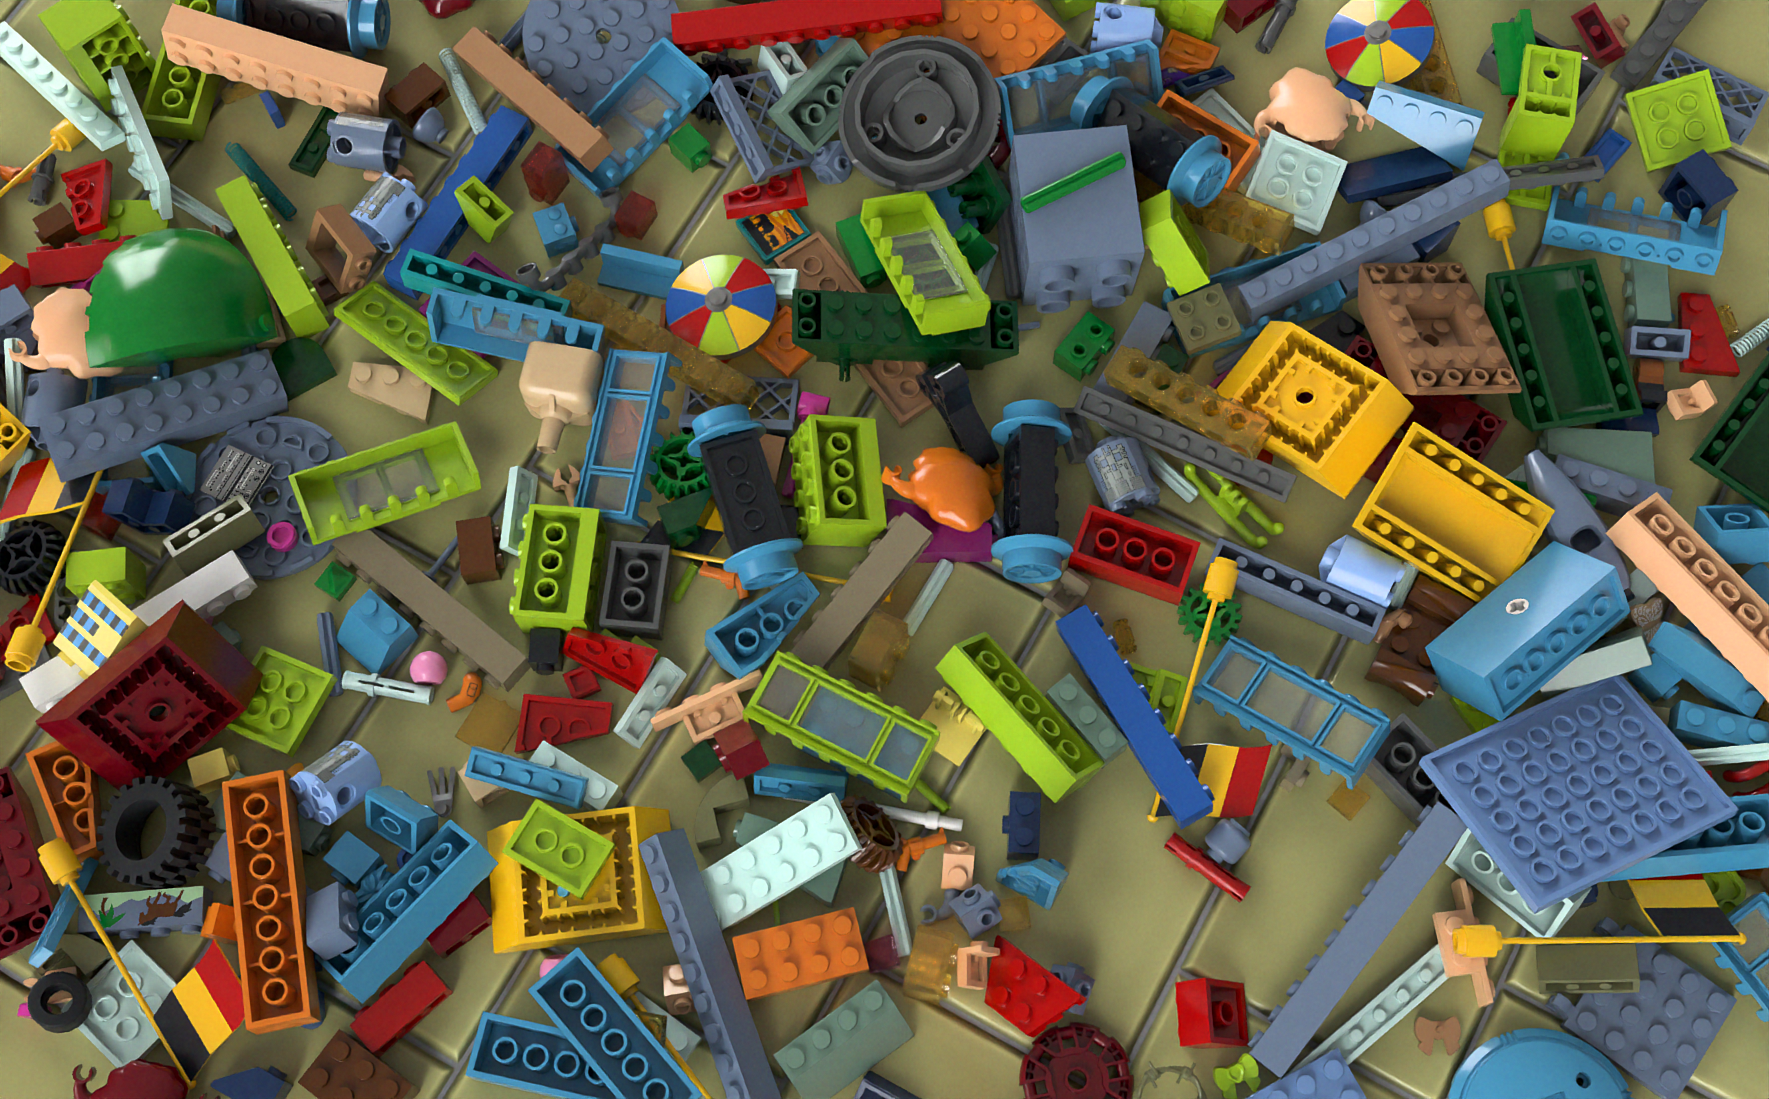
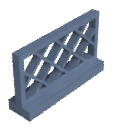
[1648,46,1769,145]
[710,70,814,184]
[678,373,799,445]

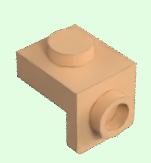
[1667,380,1718,421]
[941,841,975,891]
[957,941,1000,990]
[662,964,697,1015]

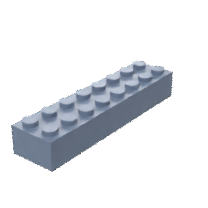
[37,348,289,483]

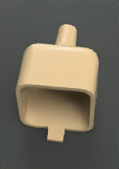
[519,341,605,454]

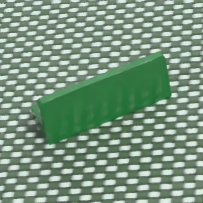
[1491,9,1536,95]

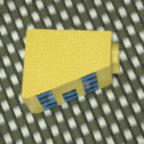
[53,579,149,680]

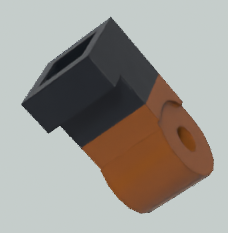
[1633,357,1668,413]

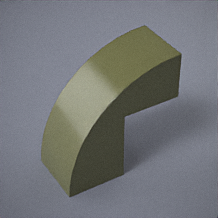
[695,773,751,850]
[19,934,112,980]

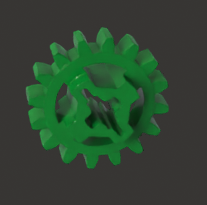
[1177,583,1243,647]

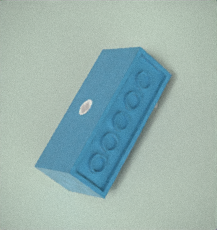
[1425,541,1631,721]

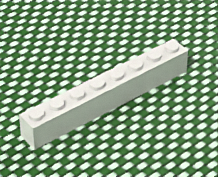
[19,550,258,714]

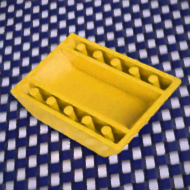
[1352,422,1555,604]

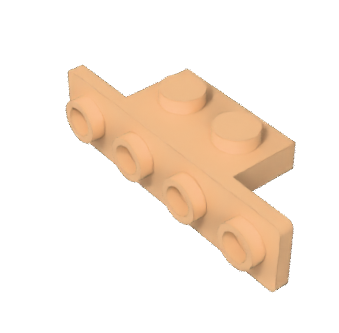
[650,669,763,746]
[1432,878,1495,1008]

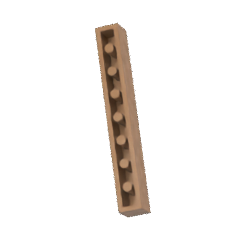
[452,26,614,172]

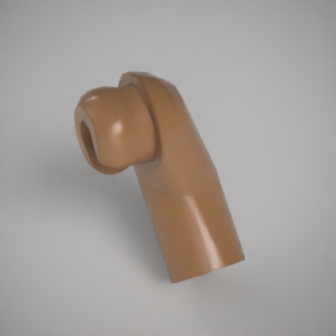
[1609,14,1630,52]
[1372,608,1413,644]

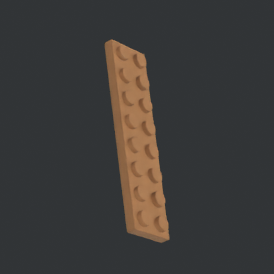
[774,231,934,427]

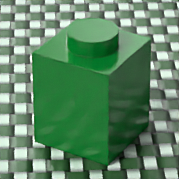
[668,123,712,173]
[952,221,997,271]

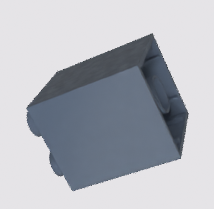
[1007,125,1145,314]

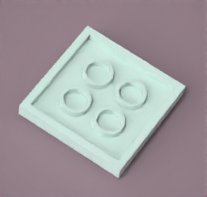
[1241,130,1348,236]
[61,939,178,1068]

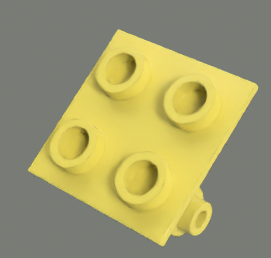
[919,686,987,767]

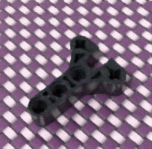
[916,361,1000,468]

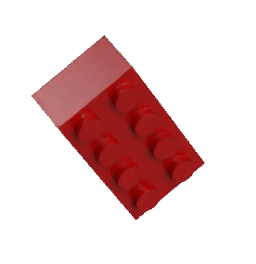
[1068,504,1201,606]

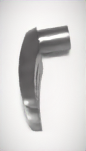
[427,767,455,817]

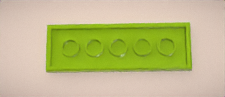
[334,280,498,406]

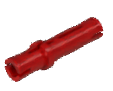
[1163,832,1251,903]

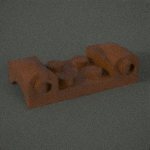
[1364,574,1475,707]

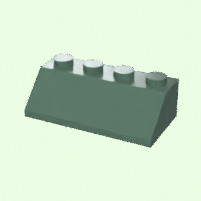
[767,38,869,154]
[773,979,914,1099]

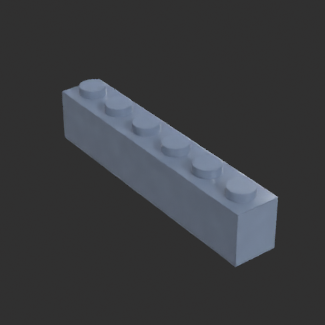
[1204,538,1386,645]

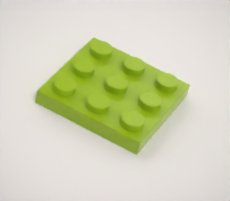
[1624,69,1732,173]
[225,645,338,758]

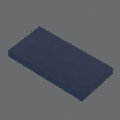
[1337,146,1453,204]

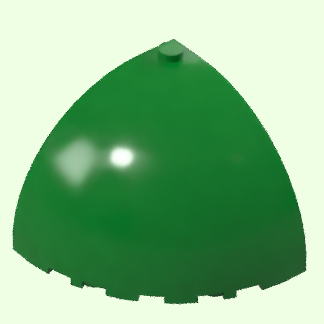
[85,228,278,368]

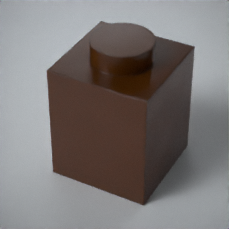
[32,202,82,249]

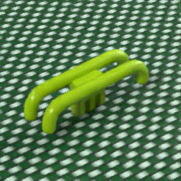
[1184,462,1285,550]

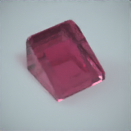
[863,934,900,975]

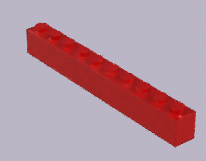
[671,0,944,56]

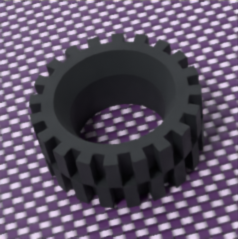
[96,776,216,890]

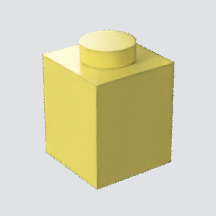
[187,747,240,794]

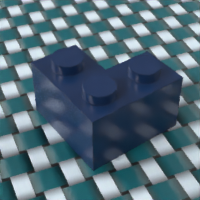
[102,477,196,535]

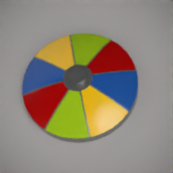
[1325,0,1435,91]
[666,255,778,360]

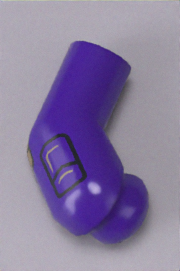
[1161,67,1191,89]

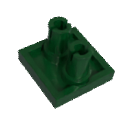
[947,156,1012,235]

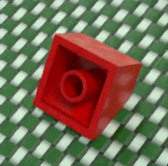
[1175,978,1249,1049]

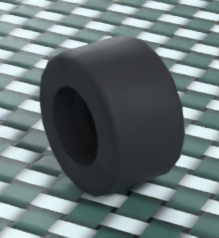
[28,971,92,1033]

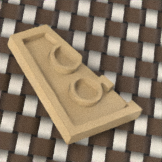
[348,362,435,425]

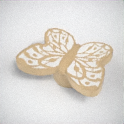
[1627,597,1663,654]

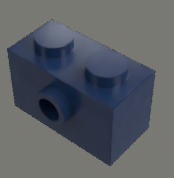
[1002,791,1041,861]

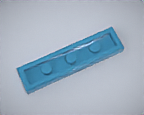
[465,746,589,809]
[28,857,99,968]

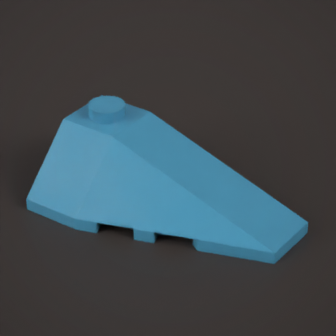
[1648,622,1766,718]
[996,858,1069,911]

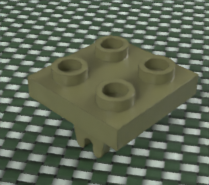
[1167,283,1242,355]

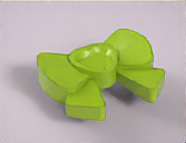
[1213,1053,1261,1099]

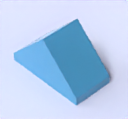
[141,442,196,496]

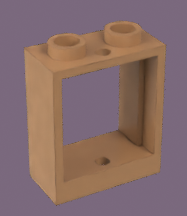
[305,203,377,294]

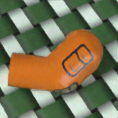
[446,672,482,713]

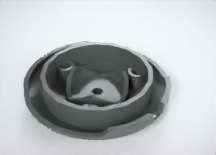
[838,35,1001,192]

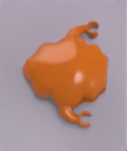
[881,447,1004,533]

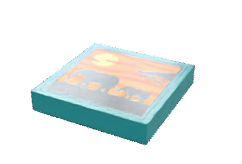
[736,209,811,265]

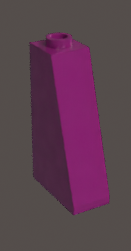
[886,499,998,563]

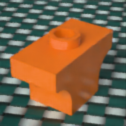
[200,903,238,944]

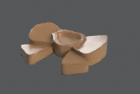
[1414,1016,1461,1056]

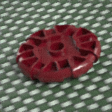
[1019,1022,1134,1099]

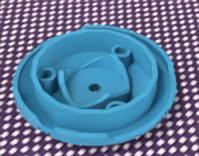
[1448,1028,1634,1099]

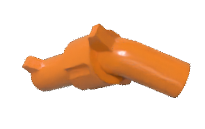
[0,164,36,189]
[700,561,751,600]
[895,828,947,872]

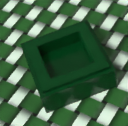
[681,740,722,783]

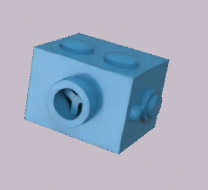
[532,203,580,258]
[323,830,385,890]

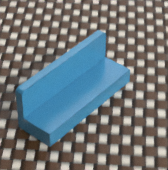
[597,243,685,300]
[754,763,849,802]

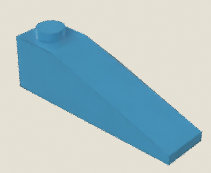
[704,571,820,680]

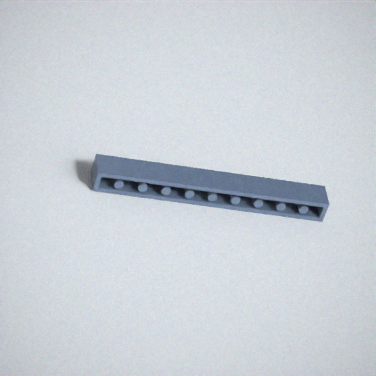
[1239,159,1510,322]
[1247,801,1468,1078]
[638,828,781,1099]

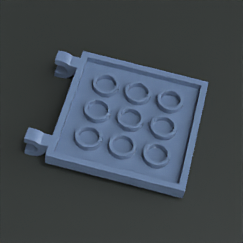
[1545,917,1737,1099]

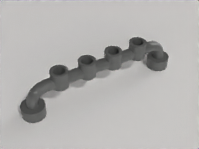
[516,186,623,292]

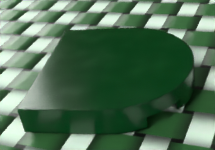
[271,337,338,401]

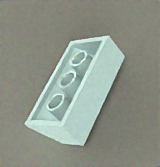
[1445,828,1592,945]

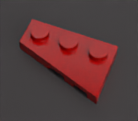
[61,158,113,236]
[723,166,808,219]
[0,592,58,663]
[561,627,658,694]
[514,694,614,754]

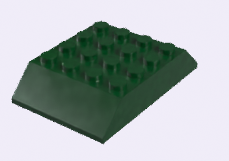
[1484,258,1644,432]
[1689,352,1769,513]

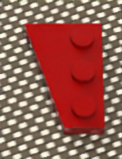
[1677,292,1741,377]

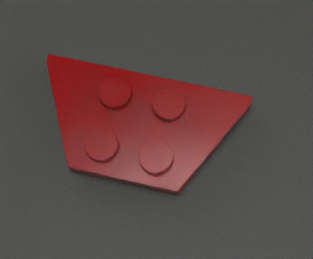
[984,934,1087,1038]

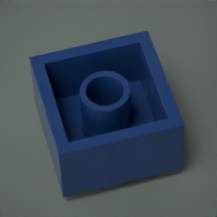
[1658,149,1738,225]

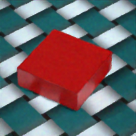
[562,665,602,699]

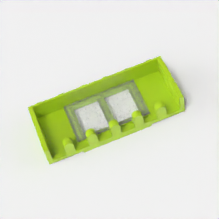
[860,191,991,336]
[288,421,482,545]

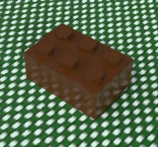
[298,1029,421,1099]

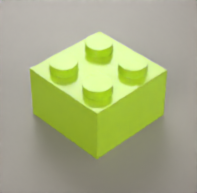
[65,546,146,604]

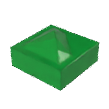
[314,561,357,602]

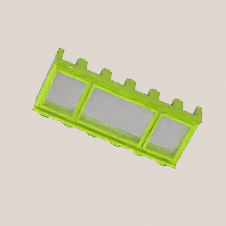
[742,650,941,803]

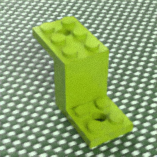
[1497,44,1582,211]

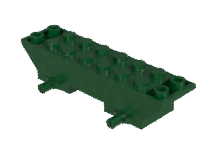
[792,289,1019,382]

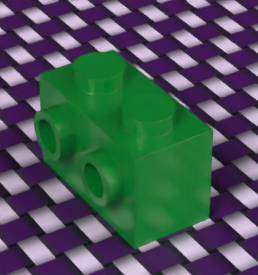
[1053,311,1115,382]

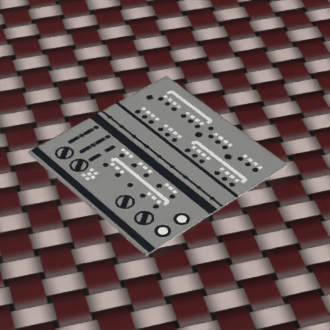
[199,445,274,506]

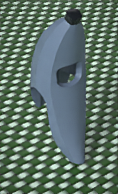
[1524,449,1635,602]

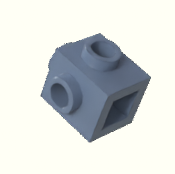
[809,140,854,185]
[948,883,1003,940]
[1051,962,1095,1016]

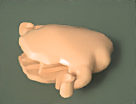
[1253,67,1375,153]
[8,287,124,379]

